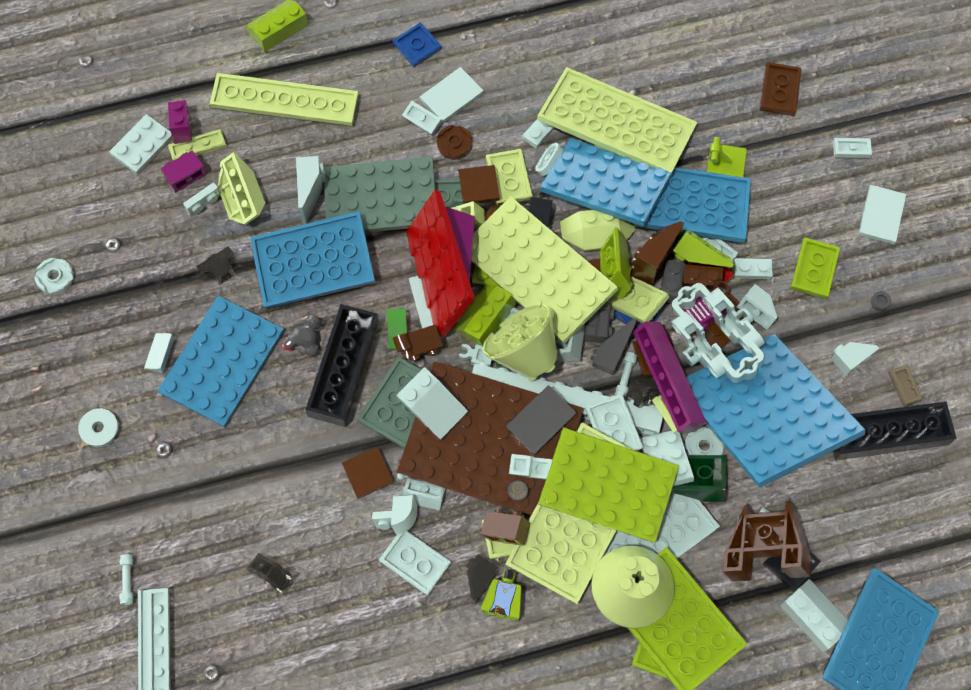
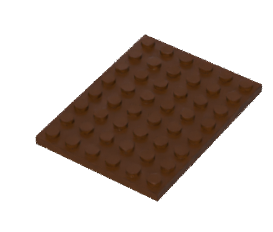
[397,361,584,516]

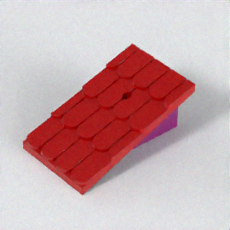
[406,189,475,337]

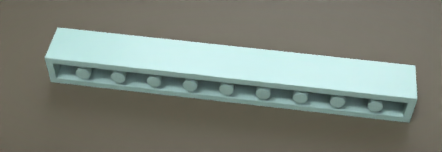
[472,363,663,436]

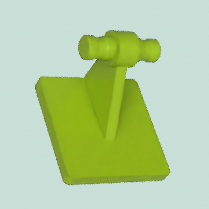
[707,137,747,177]

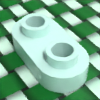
[535,143,563,176]

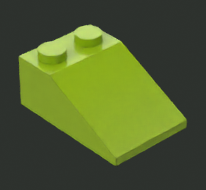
[673,229,734,267]

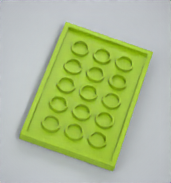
[538,427,679,543]
[628,547,747,690]

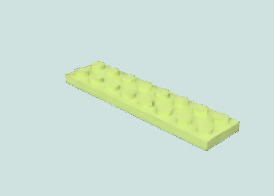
[210,73,359,126]

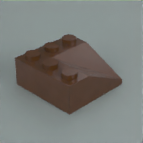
[631,221,684,286]

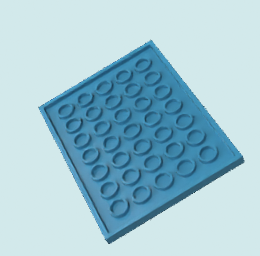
[686,334,865,488]

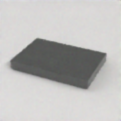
[506,385,576,455]

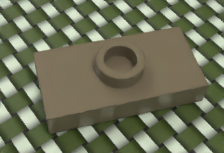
[888,365,923,407]

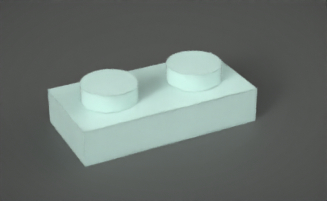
[402,101,442,136]
[522,120,555,149]
[833,138,872,158]
[183,183,221,217]
[733,258,773,279]

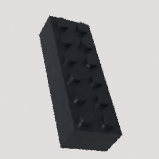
[305,304,379,427]
[833,401,957,461]

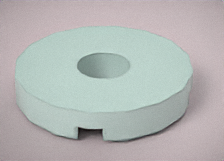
[35,258,74,295]
[78,408,119,448]
[684,427,724,455]

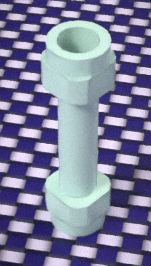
[615,352,637,399]
[119,554,133,605]

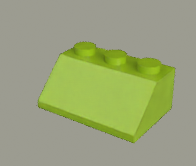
[245,0,308,52]
[600,227,632,299]
[453,284,516,347]

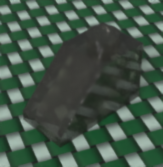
[246,553,293,593]
[466,554,498,605]

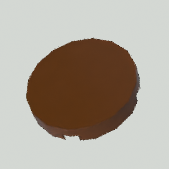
[437,125,472,160]

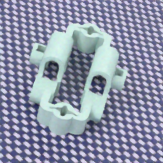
[671,283,765,383]

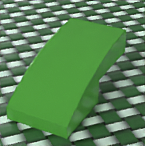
[386,308,407,350]

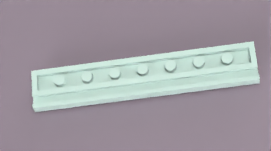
[138,588,171,690]

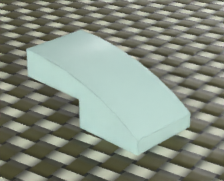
[509,454,552,480]

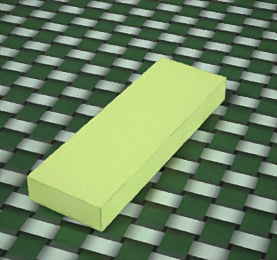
[168,129,226,161]

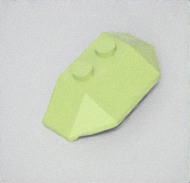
[218,152,265,225]
[560,210,635,251]

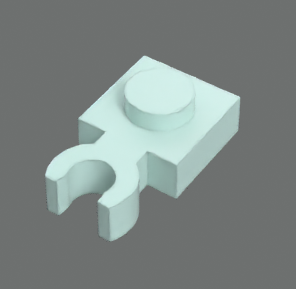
[459,344,492,366]

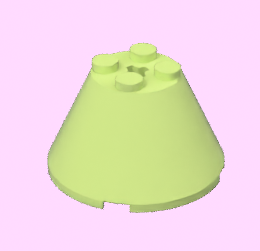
[483,305,557,381]
[591,545,674,628]

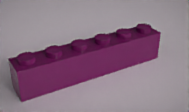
[633,321,707,432]

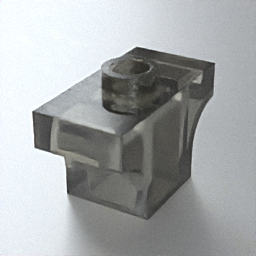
[196,246,235,285]
[627,374,661,408]

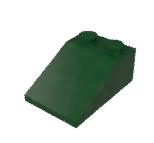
[671,455,726,502]

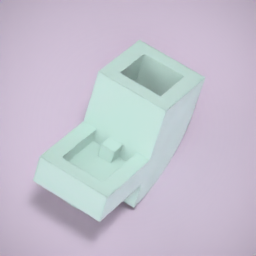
[372,495,417,534]

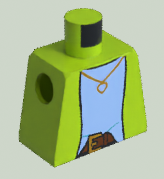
[480,570,521,622]

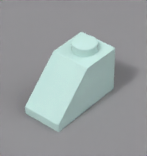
[737,284,777,330]
[831,342,879,376]

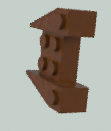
[723,501,811,582]

